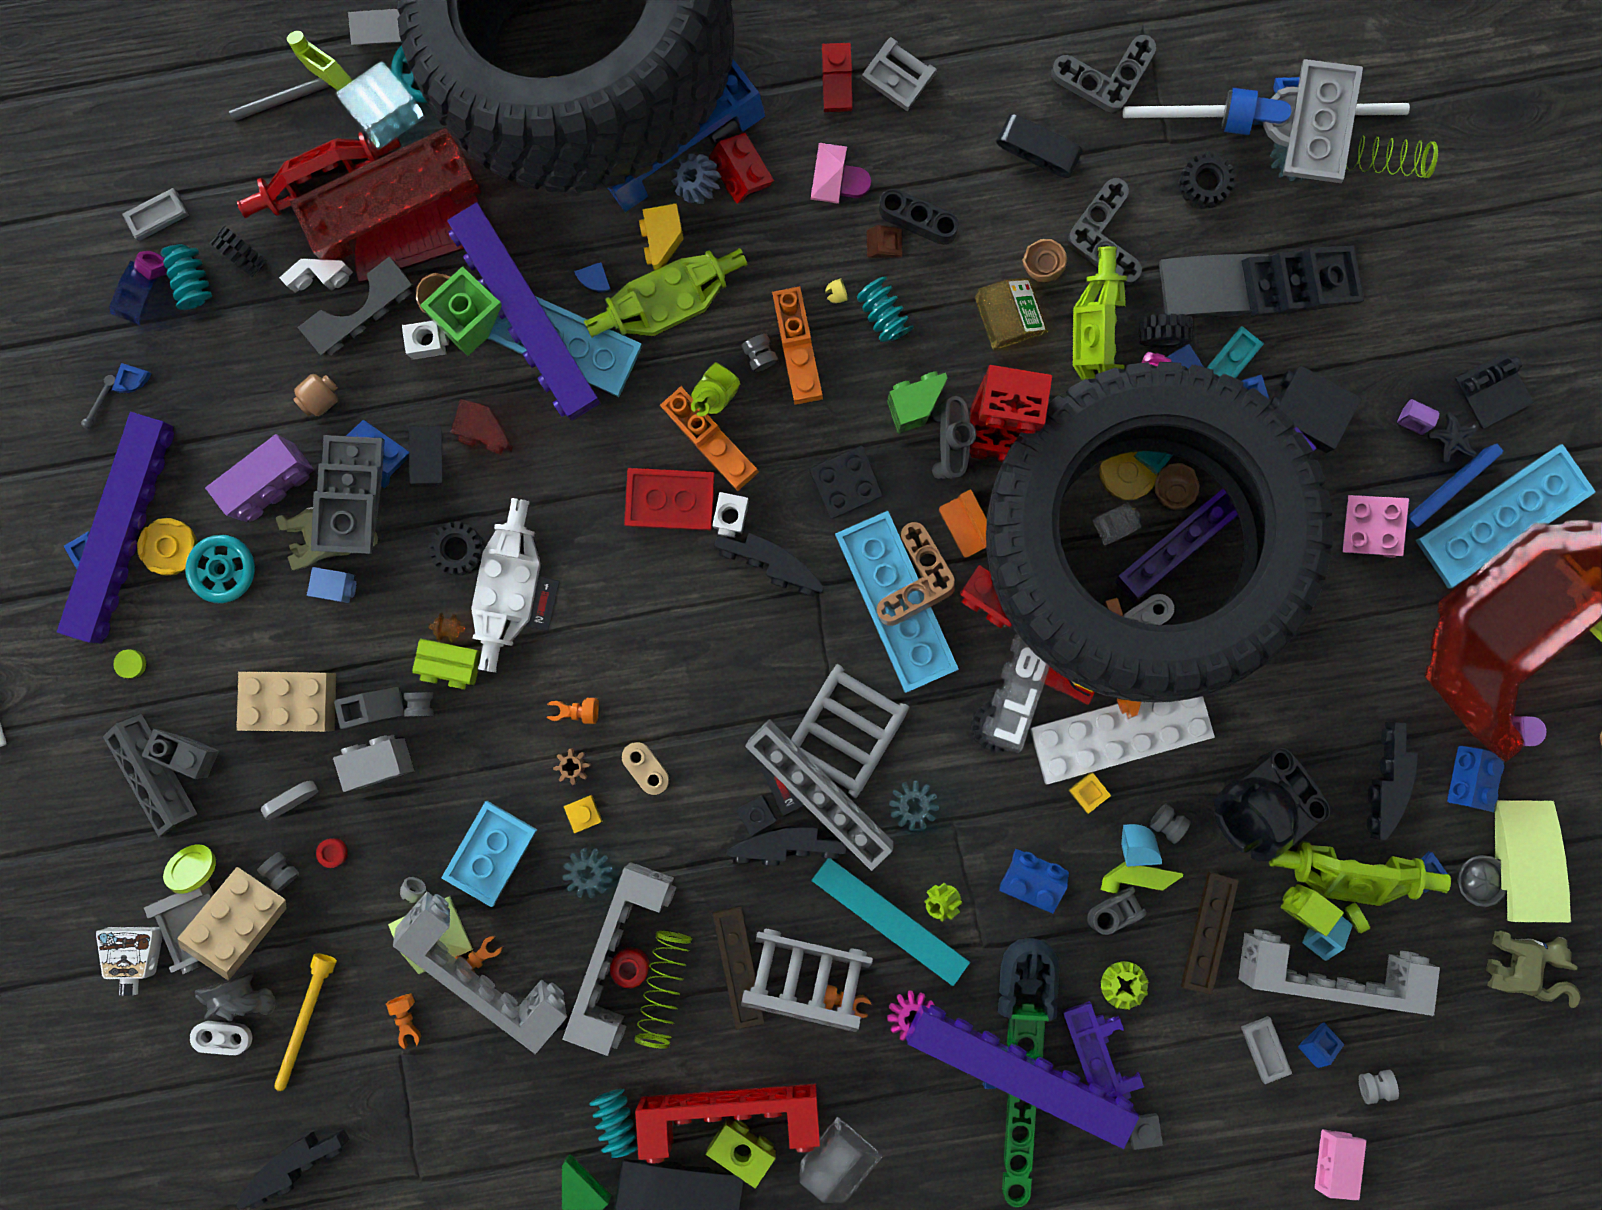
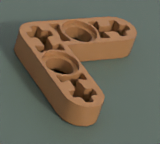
[877,522,955,626]

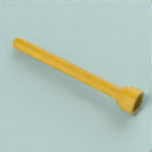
[274,953,337,1091]

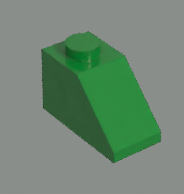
[562,1154,612,1210]

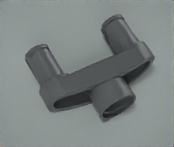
[932,396,976,479]

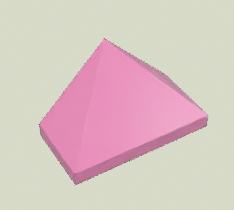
[811,143,847,204]

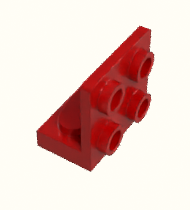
[960,565,1012,629]

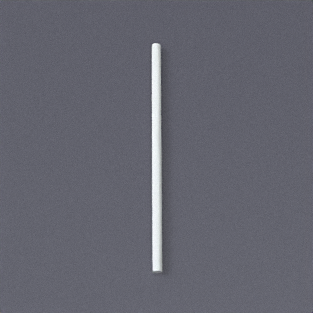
[1123,103,1410,118]

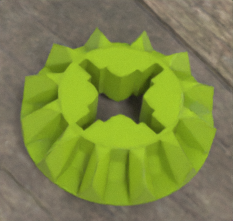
[1101,961,1149,1010]

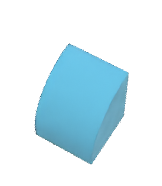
[1121,824,1162,867]
[1302,916,1353,961]

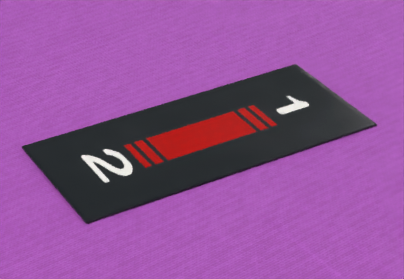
[526,576,559,631]
[761,766,804,816]

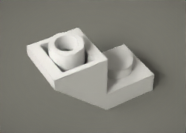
[279,259,353,293]

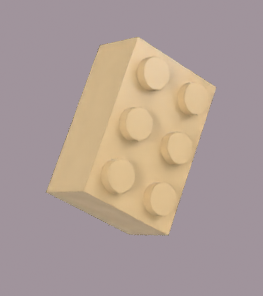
[237,672,336,732]
[177,867,286,981]

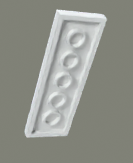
[1030,696,1215,784]

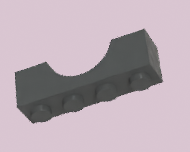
[297,256,414,356]

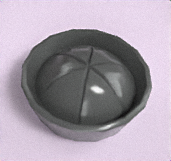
[1457,855,1507,907]

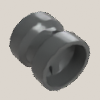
[742,334,779,372]
[1149,803,1191,844]
[257,851,299,893]

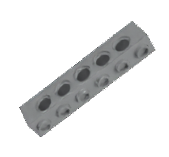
[745,719,893,871]

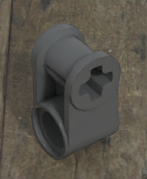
[1087,886,1148,935]

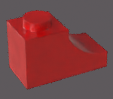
[822,43,852,112]

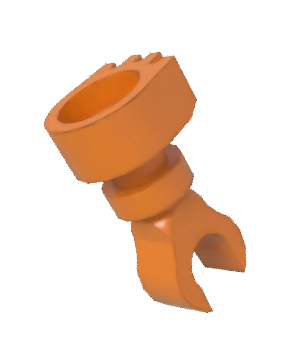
[547,698,599,724]
[455,936,503,974]
[824,984,871,1018]
[386,993,421,1049]

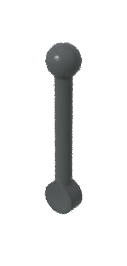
[81,375,116,429]

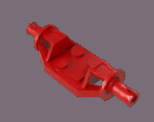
[237,130,402,218]

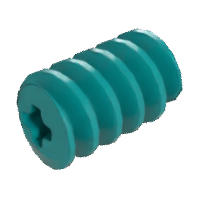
[160,244,212,310]
[857,276,914,342]
[589,1089,638,1158]

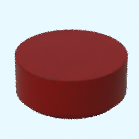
[316,838,348,868]

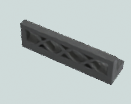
[103,714,197,837]

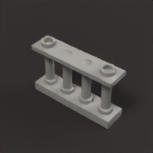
[741,929,873,1032]

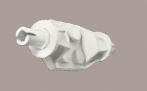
[471,498,541,672]

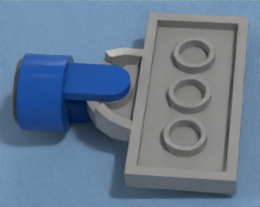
[1222,59,1363,183]

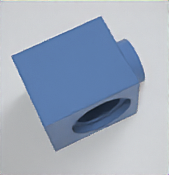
[307,567,356,603]

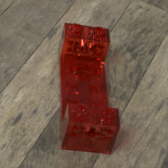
[290,128,482,260]

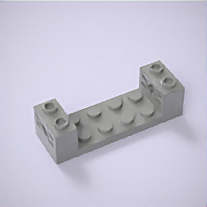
[562,862,676,1056]
[393,892,567,1054]
[1238,929,1440,1016]

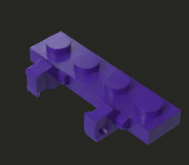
[1062,1001,1144,1099]

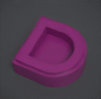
[840,165,871,198]
[134,251,168,280]

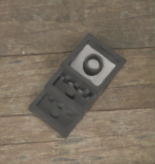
[1159,254,1269,318]
[311,435,385,554]

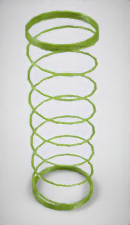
[1346,135,1438,178]
[634,931,692,1049]

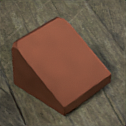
[867,225,902,258]

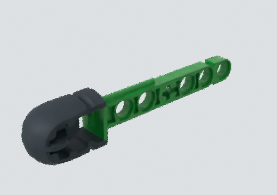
[998,938,1060,1207]

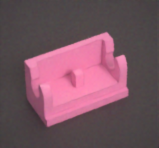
[1315,1129,1366,1200]

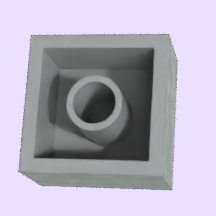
[333,735,414,792]

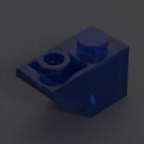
[109,260,158,325]

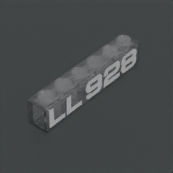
[982,634,1049,753]

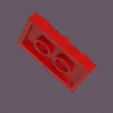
[624,468,715,531]

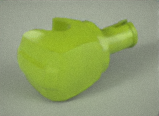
[691,362,740,416]

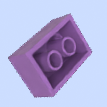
[205,434,314,522]

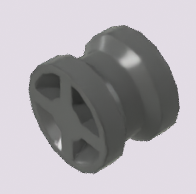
[404,692,434,716]

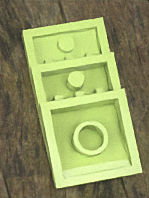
[1495,800,1571,922]

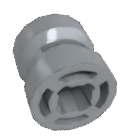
[1359,1070,1399,1104]

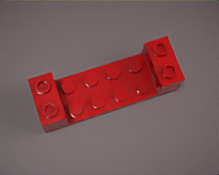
[969,365,1052,463]
[635,1084,820,1163]

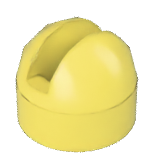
[825,278,848,303]

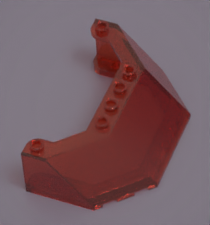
[1425,520,1602,762]

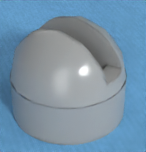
[400,877,426,903]

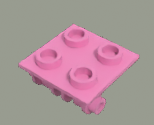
[1343,495,1409,558]

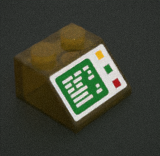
[975,278,1048,350]

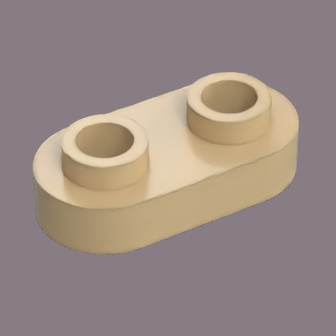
[622,742,669,795]

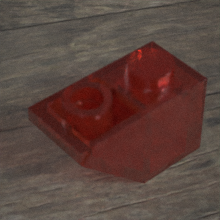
[451,399,513,454]

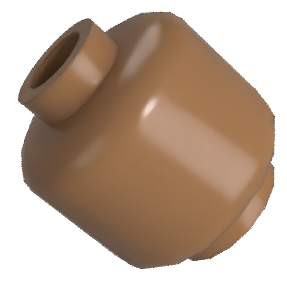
[293,374,338,417]

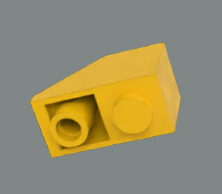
[639,204,684,270]

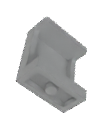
[144,881,214,974]

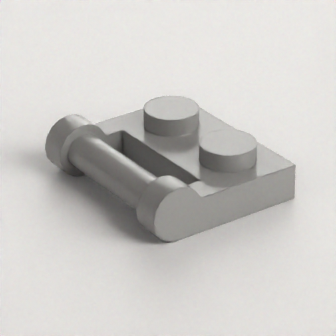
[861,37,937,111]

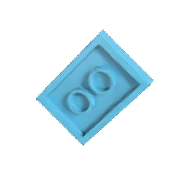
[441,801,537,907]

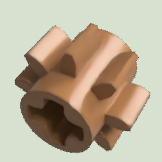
[553,748,591,785]

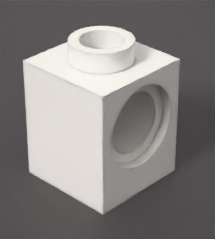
[402,321,449,360]
[712,492,749,538]

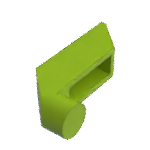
[287,31,354,93]
[1101,862,1183,894]

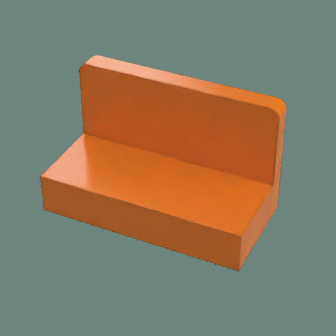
[939,489,987,558]

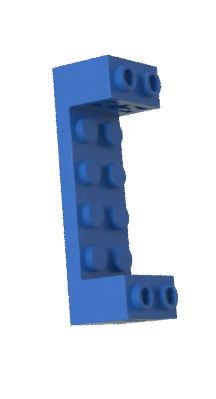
[608,59,765,212]

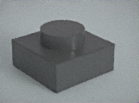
[1130,1113,1163,1150]

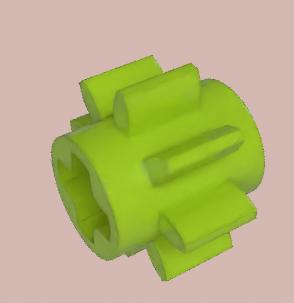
[924,883,962,922]

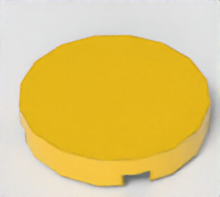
[1100,452,1157,500]
[137,518,197,575]

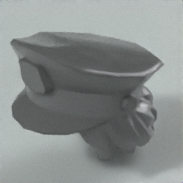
[194,973,276,1021]

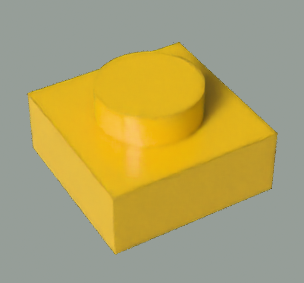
[1069,772,1111,814]
[564,795,603,833]

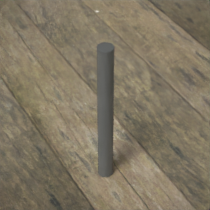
[229,78,331,122]

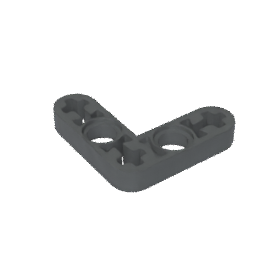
[1051,35,1156,113]
[1068,178,1142,285]

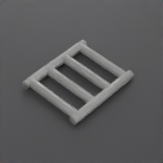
[791,664,910,798]

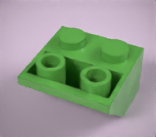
[887,371,947,434]

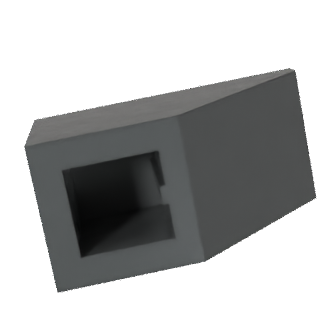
[334,687,405,729]
[142,729,219,779]

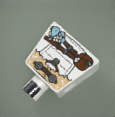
[96,927,163,996]

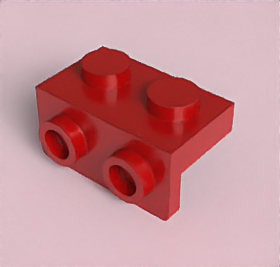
[709,133,774,204]

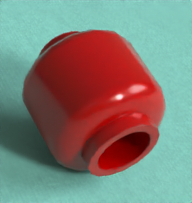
[610,947,650,988]

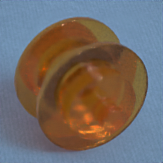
[429,613,465,643]

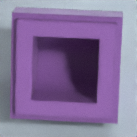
[1397,399,1439,435]
[1511,716,1546,746]

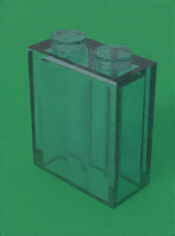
[335,61,425,150]

